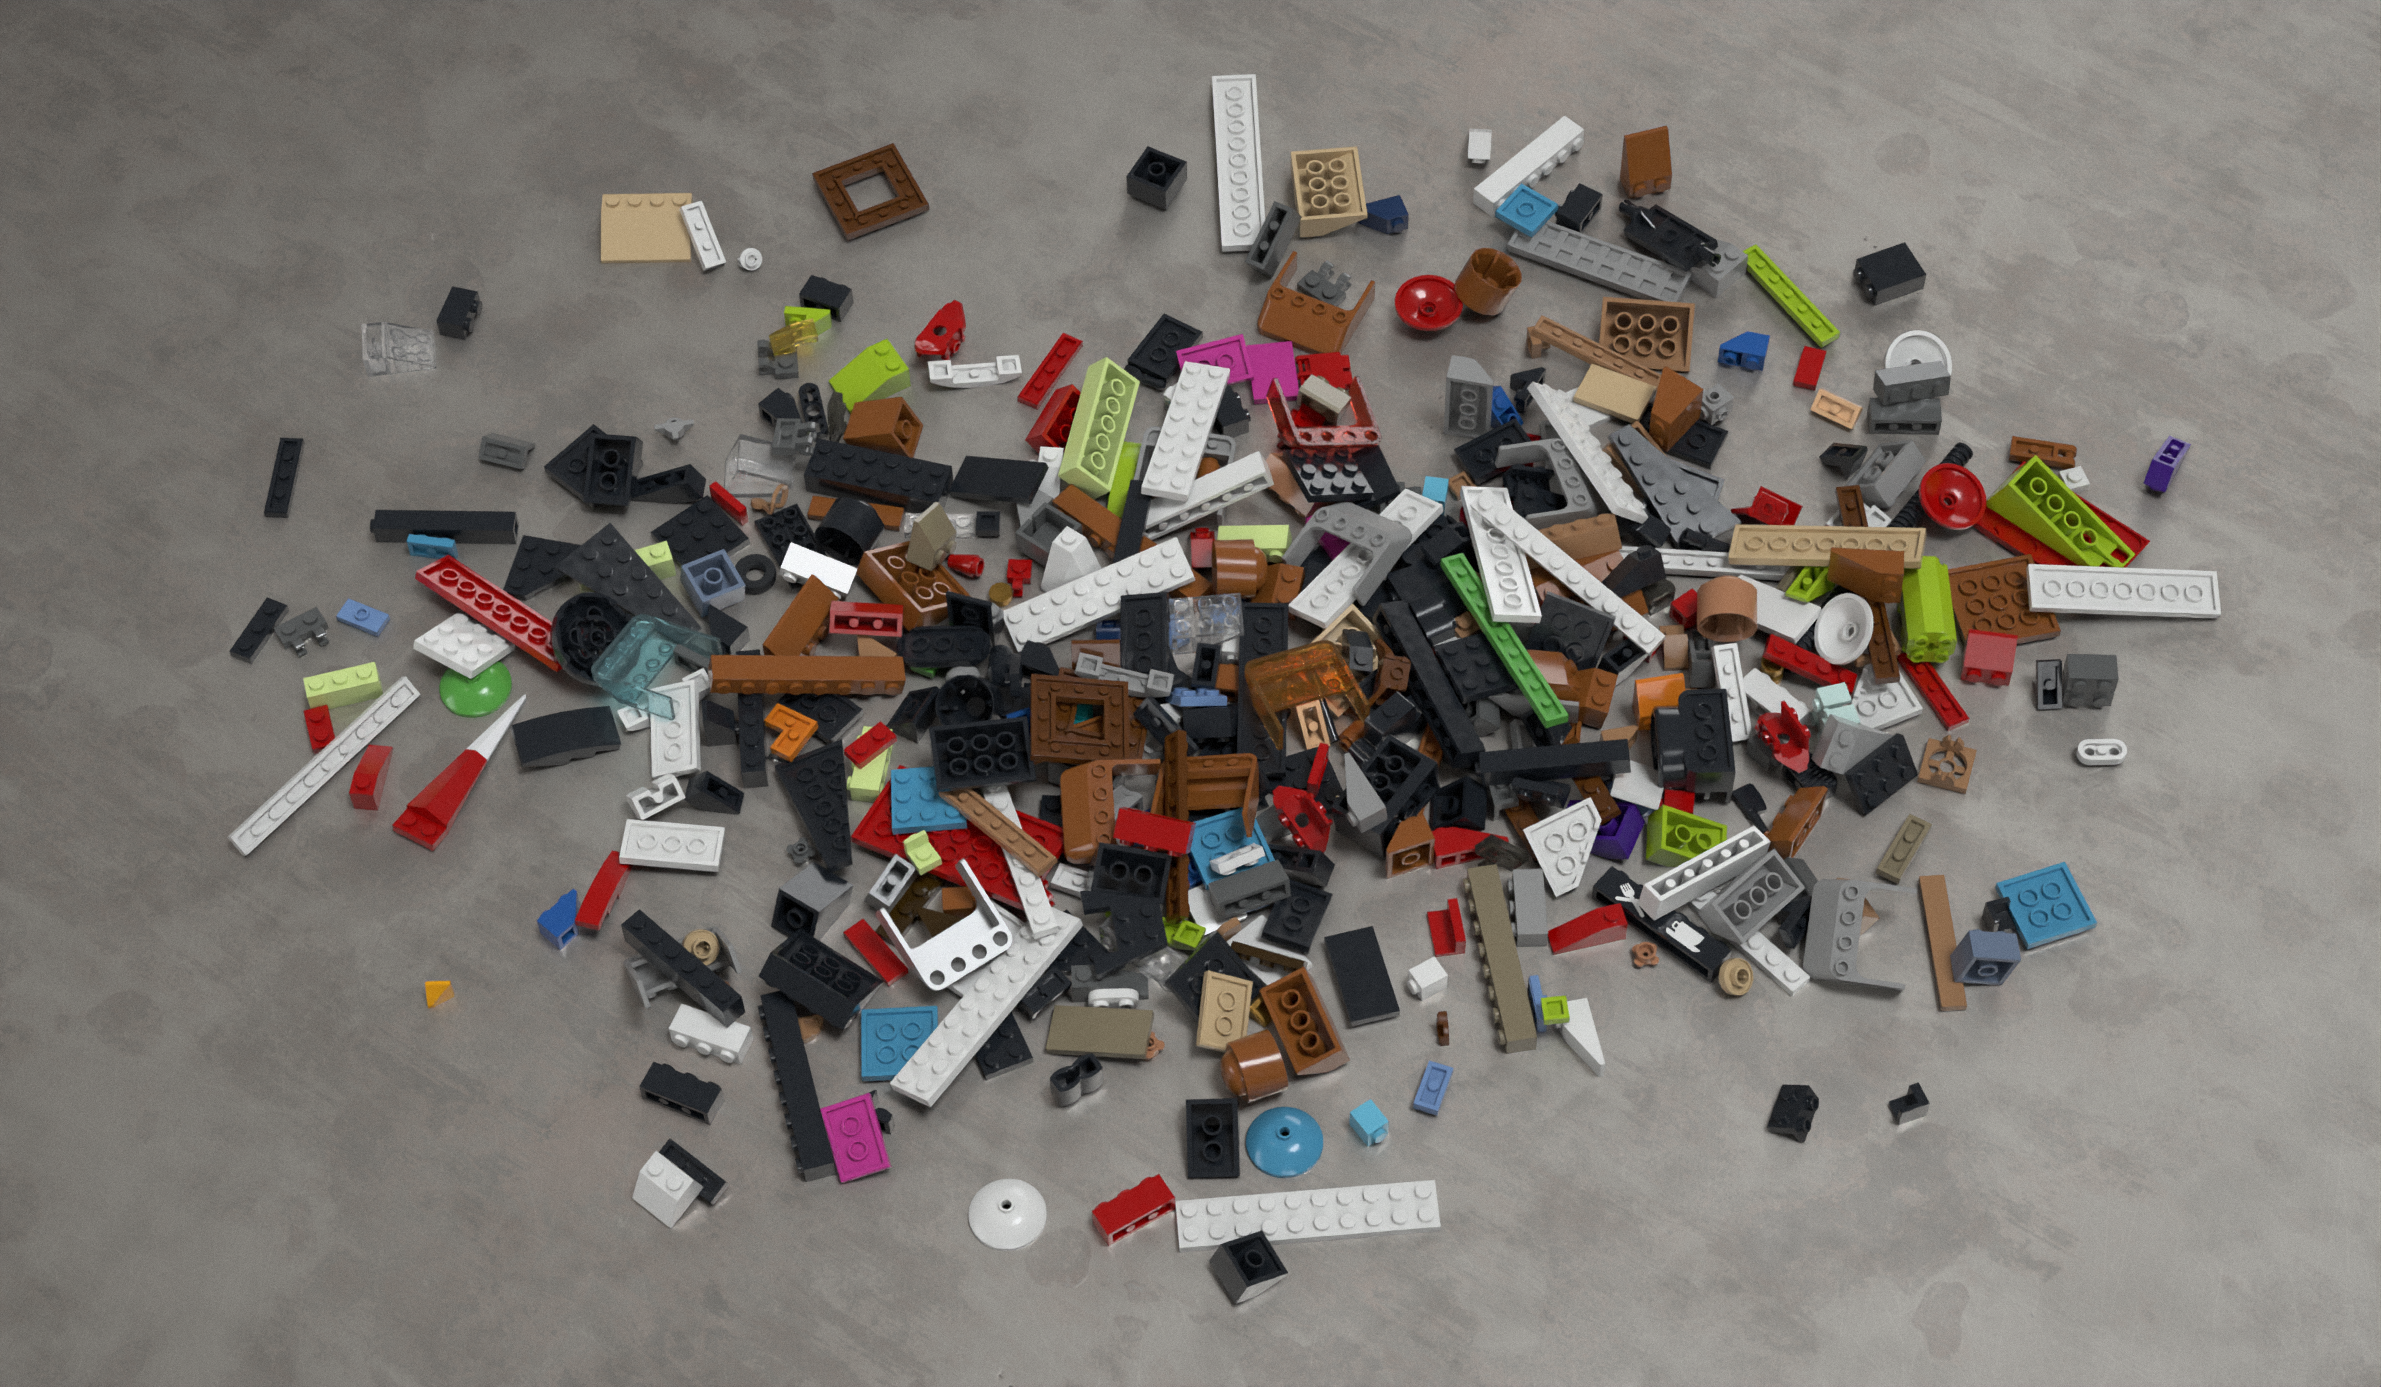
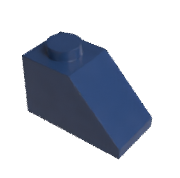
[1358,195,1409,234]
[1096,619,1121,652]

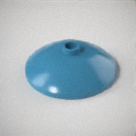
[1246,1107,1323,1178]

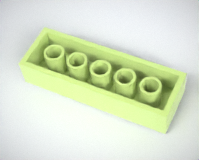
[1058,357,1140,499]

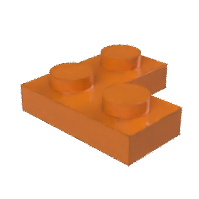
[764,703,819,762]

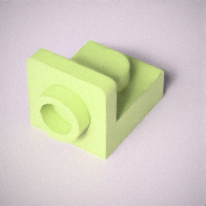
[903,830,942,875]

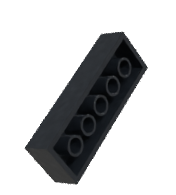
[804,438,953,515]

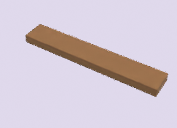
[1531,315,1661,396]
[938,789,1057,877]
[1918,875,1967,1011]

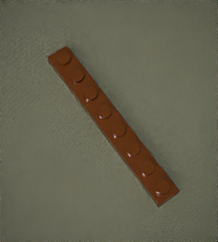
[1165,729,1190,925]

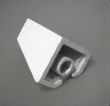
[1040,526,1102,593]

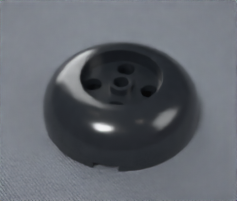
[550,592,640,686]

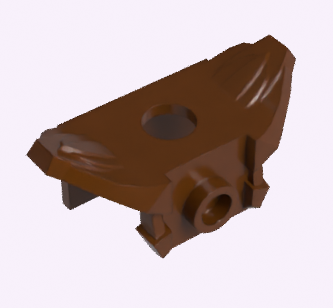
[1363,638,1411,712]

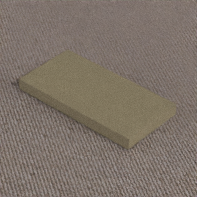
[1046,1005,1154,1059]

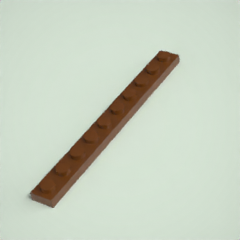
[1835,485,1900,684]

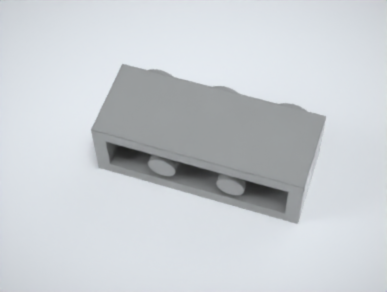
[1508,869,1548,947]

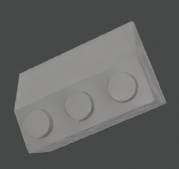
[1845,440,1926,509]

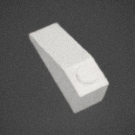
[1554,998,1605,1077]

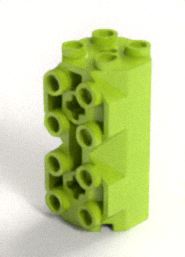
[1896,556,1957,663]

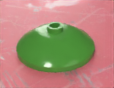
[439,661,512,718]

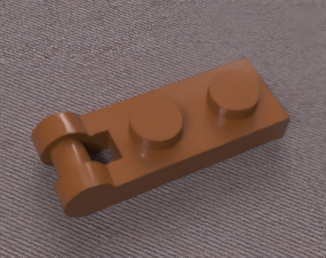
[2009,436,2077,470]

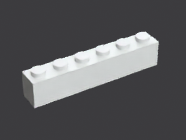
[1473,116,1584,218]
[1144,451,1274,540]
[1638,826,1771,921]

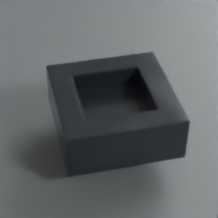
[976,511,1001,536]

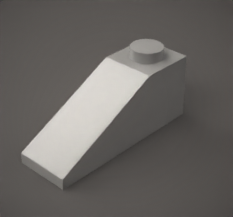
[1344,752,1388,833]

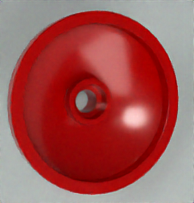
[1395,275,1463,331]
[1919,463,1987,530]

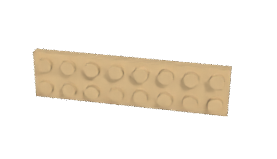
[1728,524,1927,569]

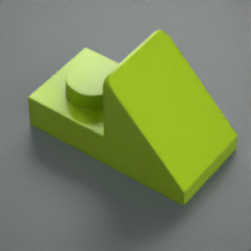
[784,306,832,342]

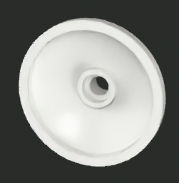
[1884,330,1952,375]
[1814,593,1873,665]
[969,1179,1047,1251]

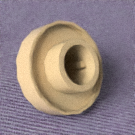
[682,929,720,965]
[1719,958,1753,995]

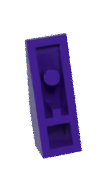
[2143,435,2191,492]

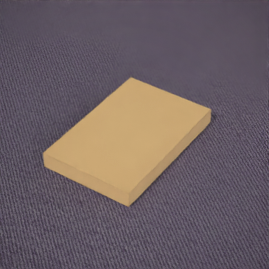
[1573,364,1656,423]
[1196,970,1253,1053]

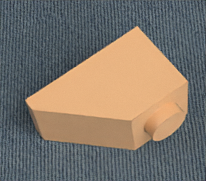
[1289,695,1331,750]

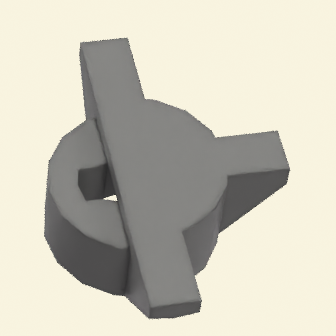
[654,417,694,440]

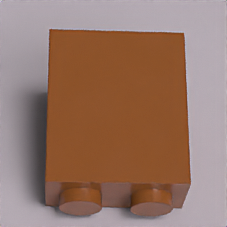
[1649,366,1704,452]
[843,397,923,458]

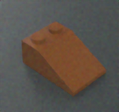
[1620,125,1672,199]
[1827,547,1904,604]

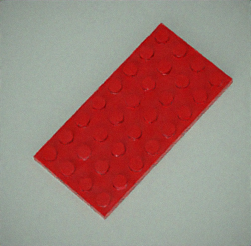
[851,765,1064,910]

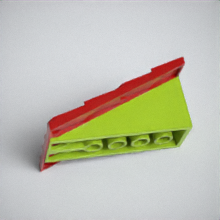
[1973,455,2150,568]

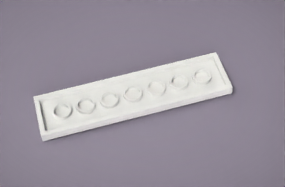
[1141,361,1230,502]
[1527,382,1648,524]
[1460,486,1542,623]
[1288,488,1444,629]
[1003,537,1195,654]
[2026,564,2221,619]

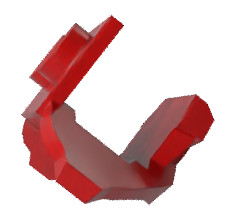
[914,300,966,360]
[1731,486,1803,526]
[1755,701,1811,773]
[1273,786,1333,852]

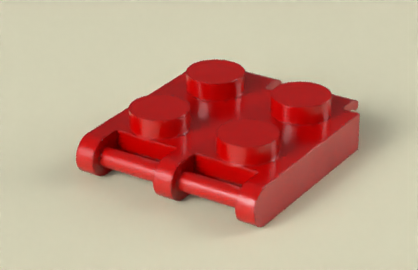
[1295,352,1353,390]

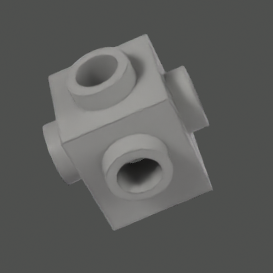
[1700,383,1734,425]

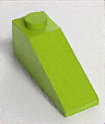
[1785,566,1836,603]

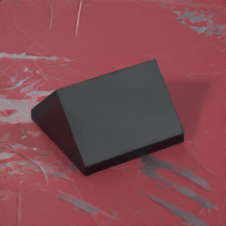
[886,686,939,744]

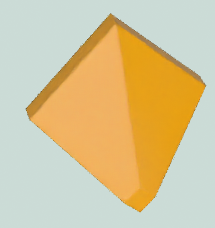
[425,981,455,1008]

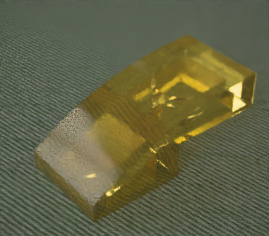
[769,318,818,356]

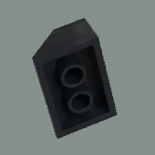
[1086,842,1172,904]

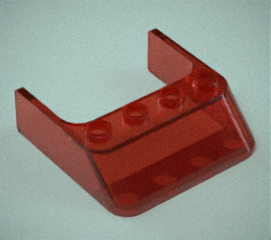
[1266,376,1382,449]

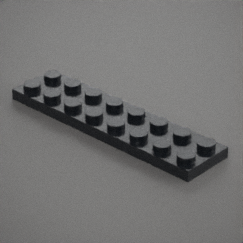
[1237,602,1289,777]

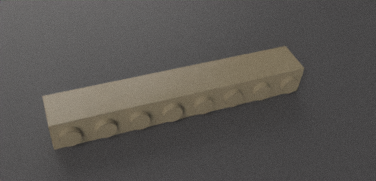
[1463,864,1537,1054]

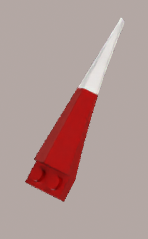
[392,694,527,851]

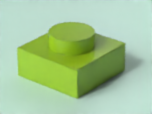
[1540,995,1570,1025]

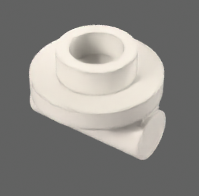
[737,248,762,271]

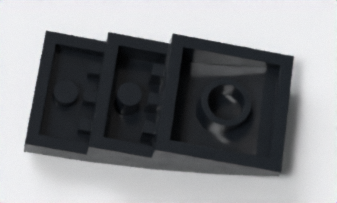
[511,706,621,767]

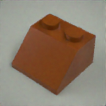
[1251,563,1305,621]
[1527,650,1581,702]
[1576,668,1618,729]
[1385,815,1435,879]

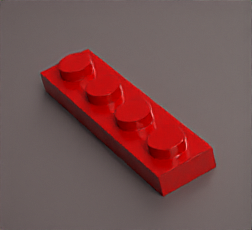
[1762,634,1858,695]

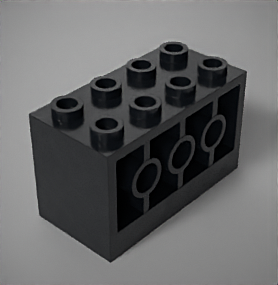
[1331,735,1441,859]

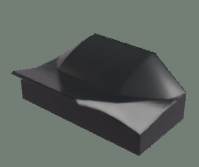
[1520,708,1572,747]

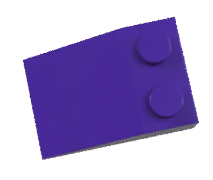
[1566,800,1645,860]

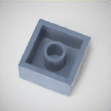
[680,549,746,617]
[1950,929,2021,985]

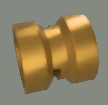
[1760,657,1784,684]

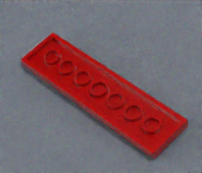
[415,555,584,672]

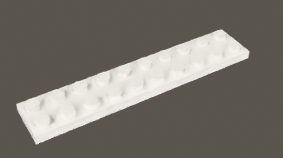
[1212,74,1265,252]
[890,907,1083,1107]
[1175,1180,1441,1253]

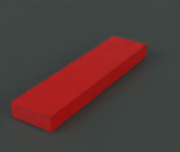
[1017,333,1083,410]
[1897,652,1970,732]

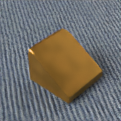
[1249,993,1272,1027]

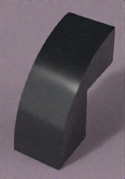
[1609,510,1672,548]

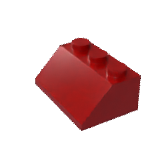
[1025,384,1081,454]

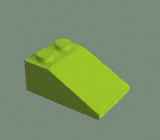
[828,338,911,414]
[1646,805,1727,867]

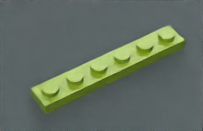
[1743,244,1840,348]

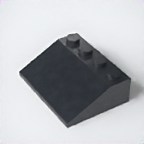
[929,716,1036,792]
[758,929,884,1030]

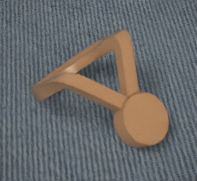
[751,484,789,515]

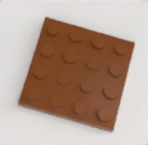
[1948,554,2061,646]

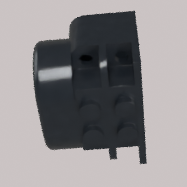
[1651,689,1736,803]

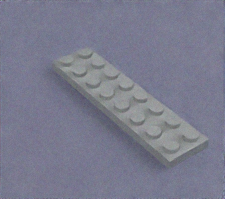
[1507,221,1692,302]

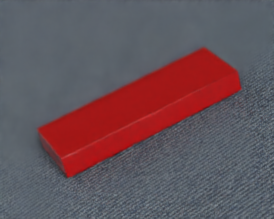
[843,919,909,987]

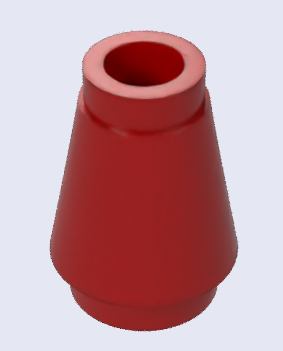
[948,554,985,578]

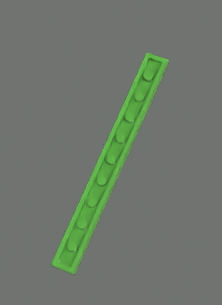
[1440,553,1569,728]

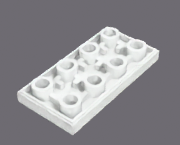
[1738,574,1821,644]

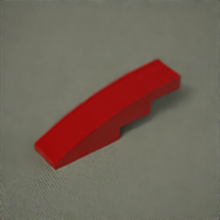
[575,850,633,931]

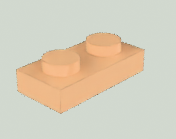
[1810,388,1863,429]

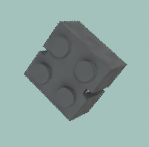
[1015,502,1082,567]
[2062,654,2119,707]

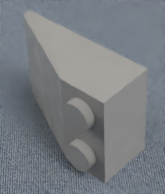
[1665,239,1748,298]
[1811,714,1893,775]

